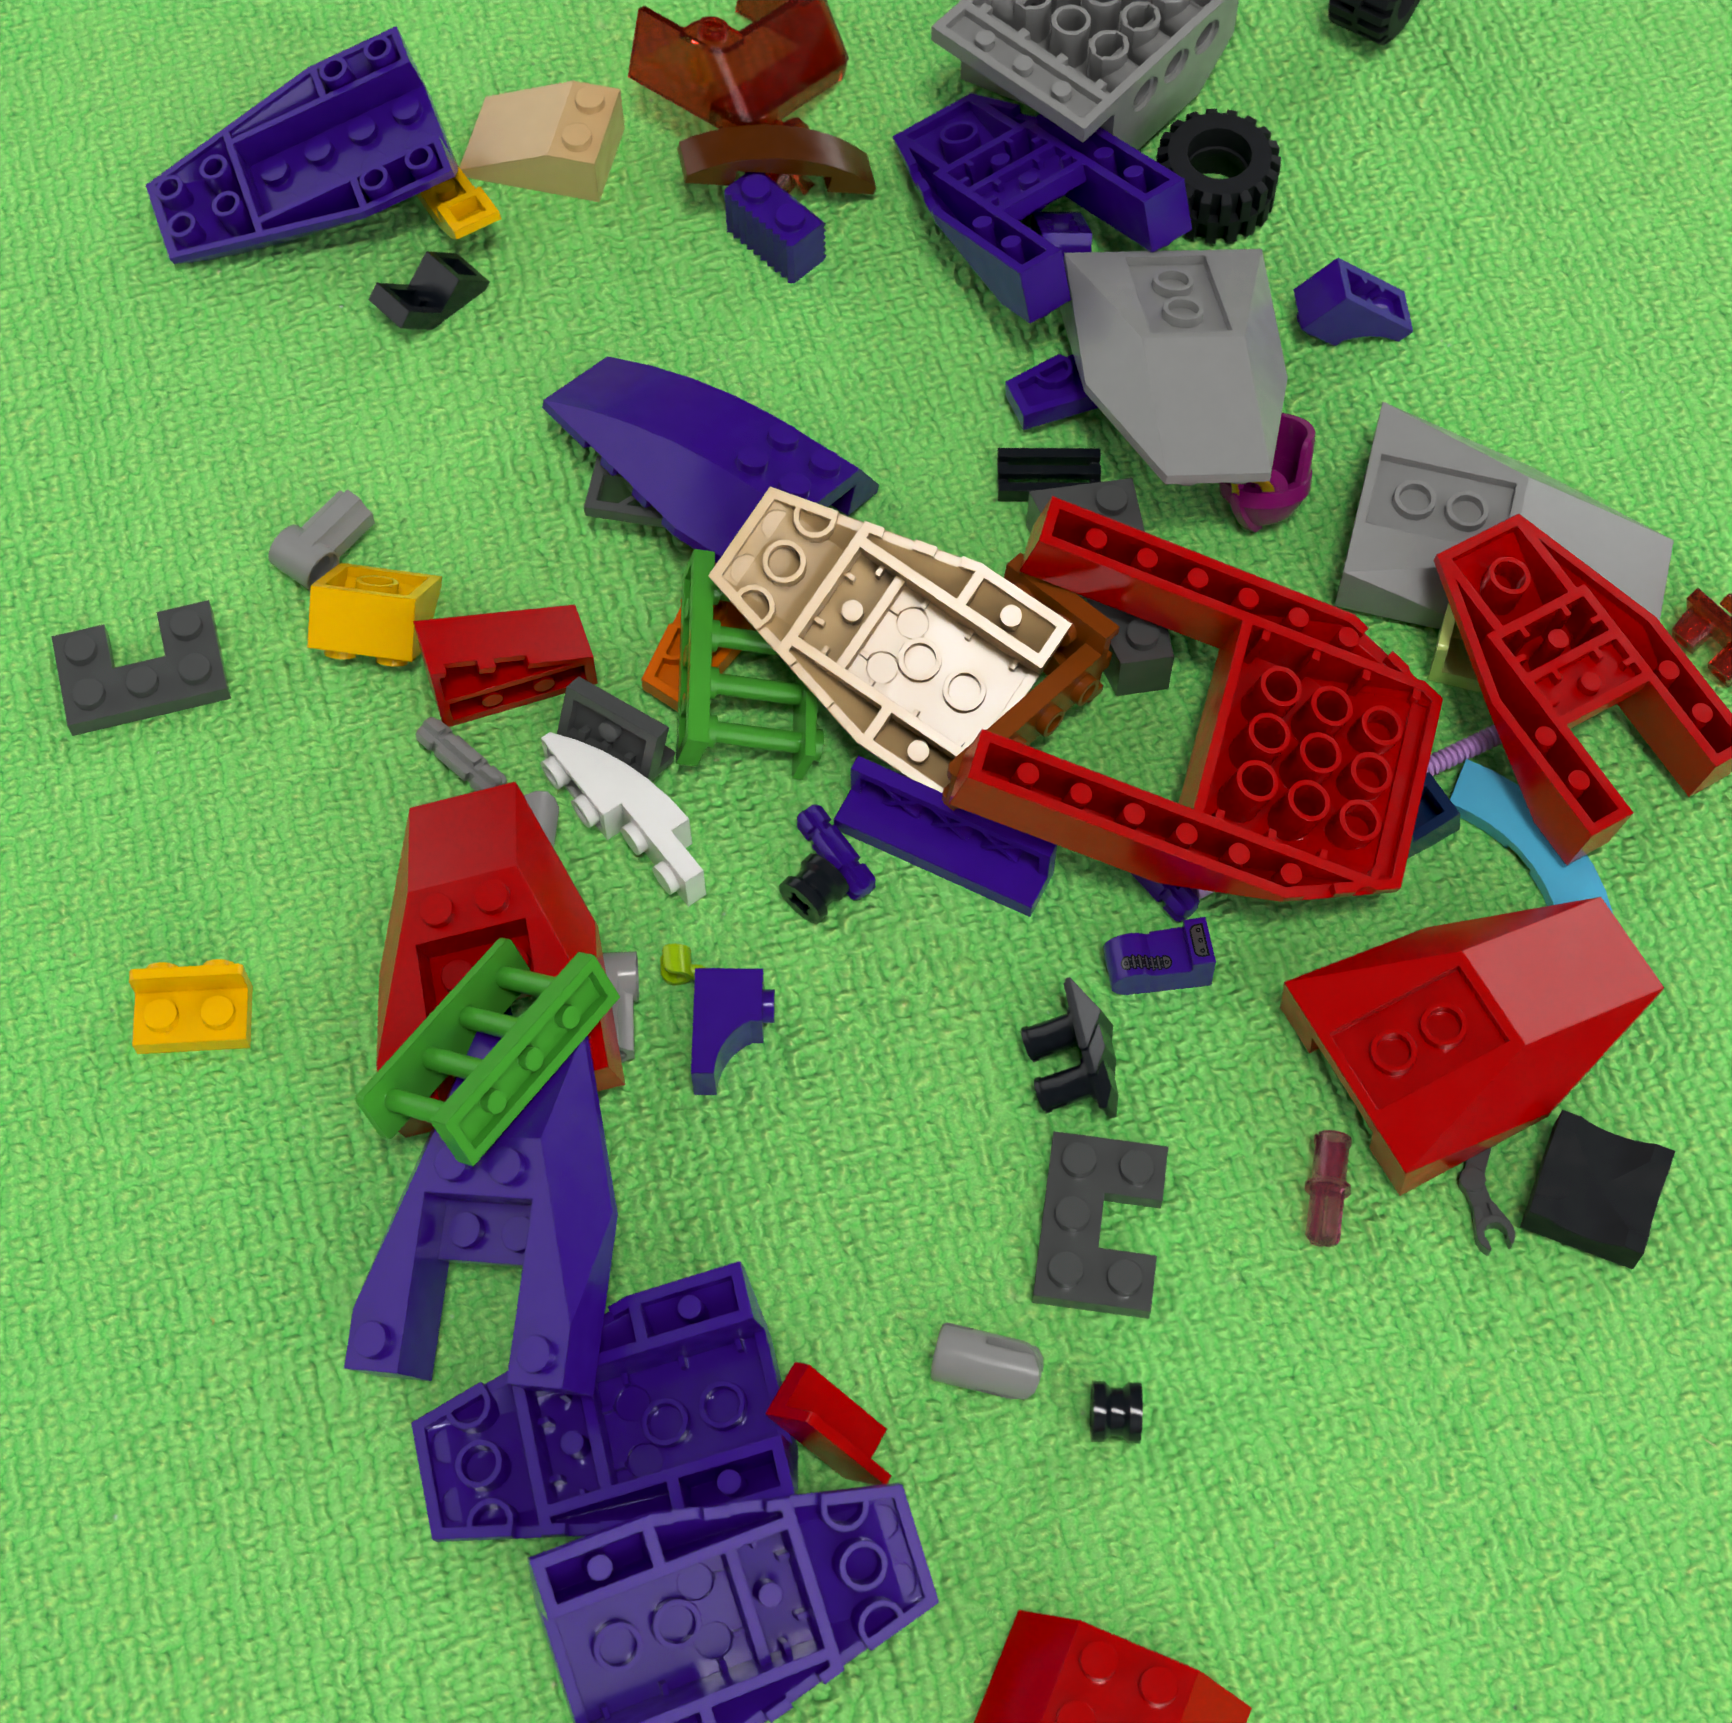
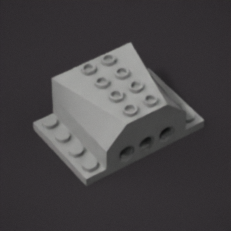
[931,0,1239,150]

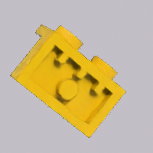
[129,959,253,1054]

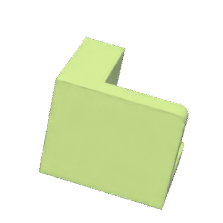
[1428,603,1481,692]

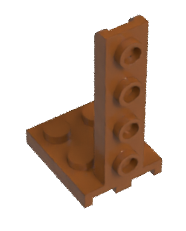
[942,552,1120,811]

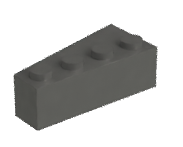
[1026,478,1174,696]

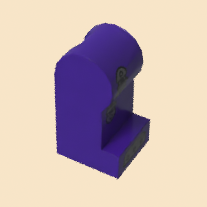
[1103,917,1216,995]

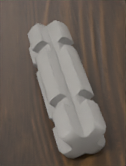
[416,717,507,791]

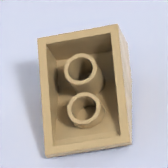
[460,81,625,202]

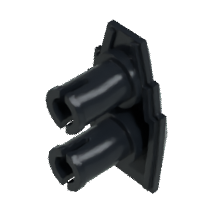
[1021,977,1118,1119]

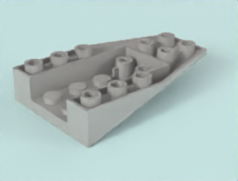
[1059,249,1288,486]
[1334,402,1674,629]

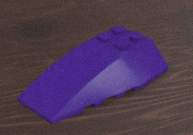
[542,356,879,563]
[411,1261,798,1542]
[527,1483,939,1723]

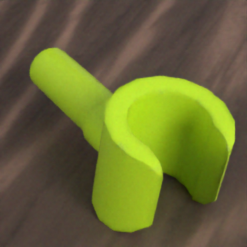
[660,943,707,986]

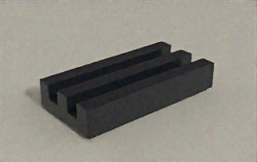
[997,448,1101,501]

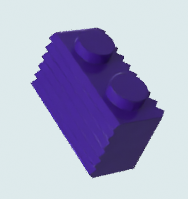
[724,172,826,283]

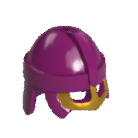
[1219,413,1315,533]

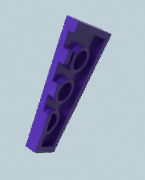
[1005,354,1098,430]

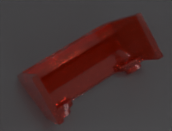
[628,0,849,129]

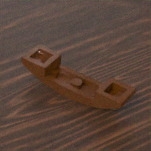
[677,125,876,195]

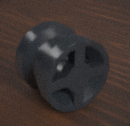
[779,853,849,924]
[1090,1381,1143,1443]

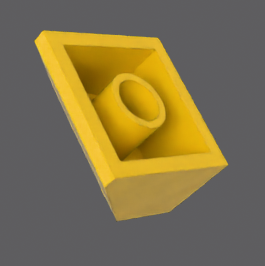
[307,563,442,667]

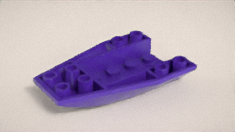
[145,26,458,264]

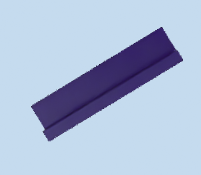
[834,756,1057,917]

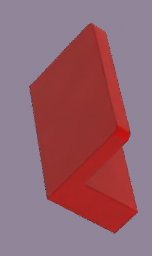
[765,1362,892,1485]

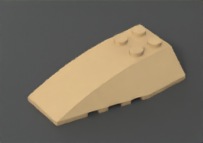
[708,486,1072,793]

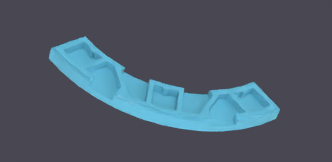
[1450,759,1613,913]

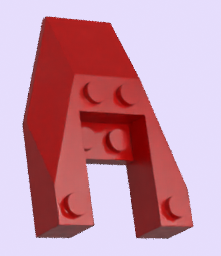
[1433,514,1732,866]
[376,782,625,1138]

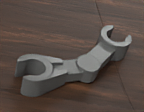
[1458,1144,1516,1256]

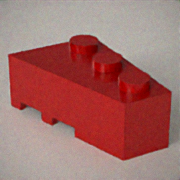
[413,604,598,727]

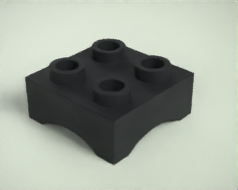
[1520,1110,1675,1270]

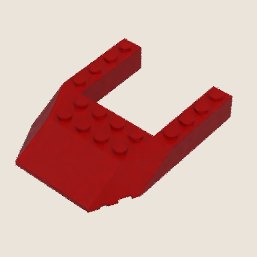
[949,496,1443,902]

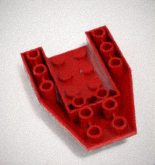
[1280,897,1664,1196]

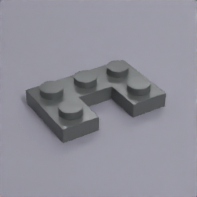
[51,600,231,736]
[1032,1131,1168,1319]

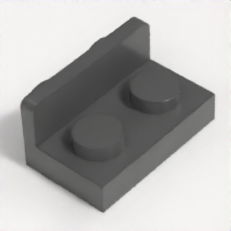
[557,676,675,782]

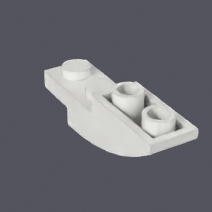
[540,732,706,907]

